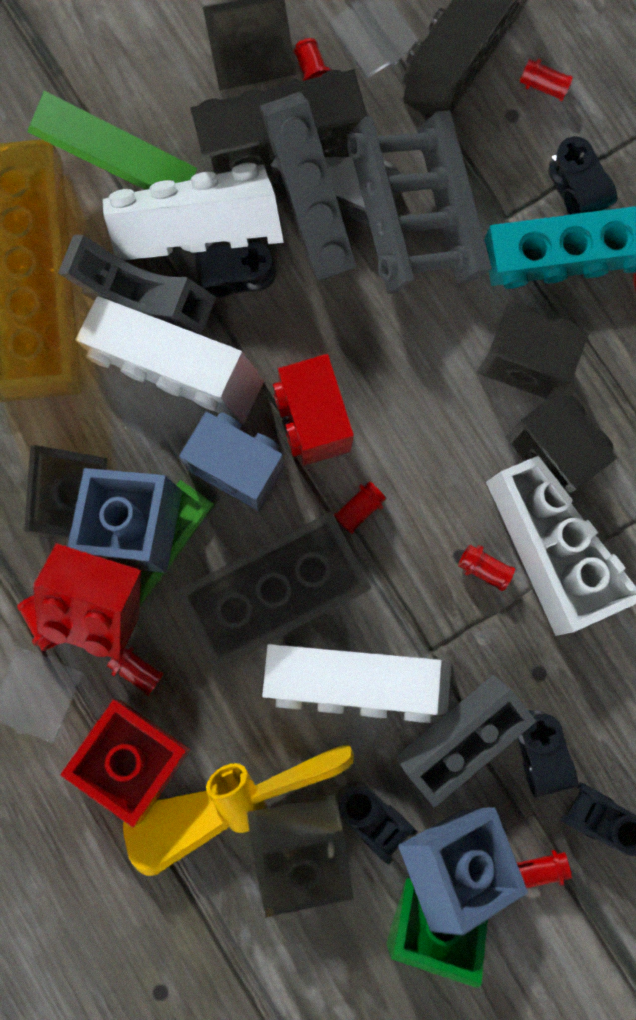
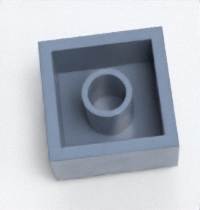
[179,411,284,512]
[68,468,182,573]
[398,807,528,935]

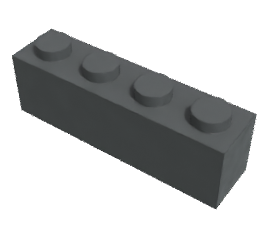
[259,92,356,281]

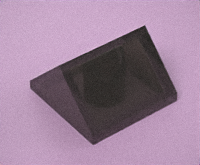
[202,0,297,91]
[24,445,107,540]

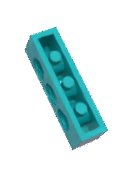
[484,206,636,289]

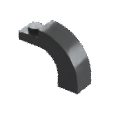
[58,235,216,335]

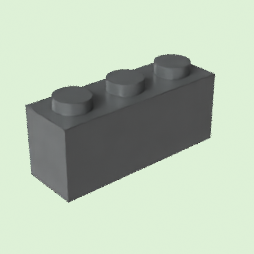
[395,674,537,808]

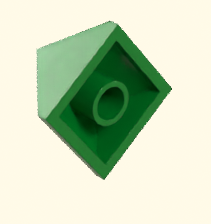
[386,878,488,988]

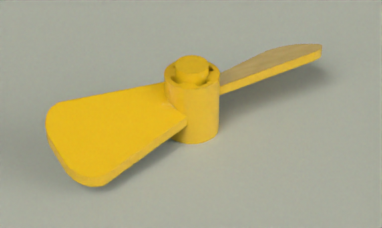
[123,745,354,876]

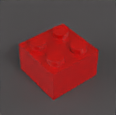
[272,353,354,466]
[33,543,141,660]
[60,699,192,828]

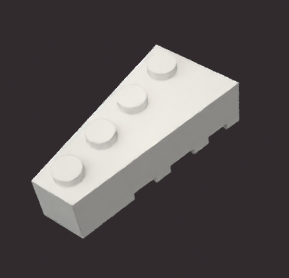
[102,163,284,260]
[75,296,264,424]
[486,456,636,636]
[262,644,452,723]

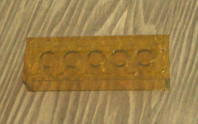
[0,139,82,402]

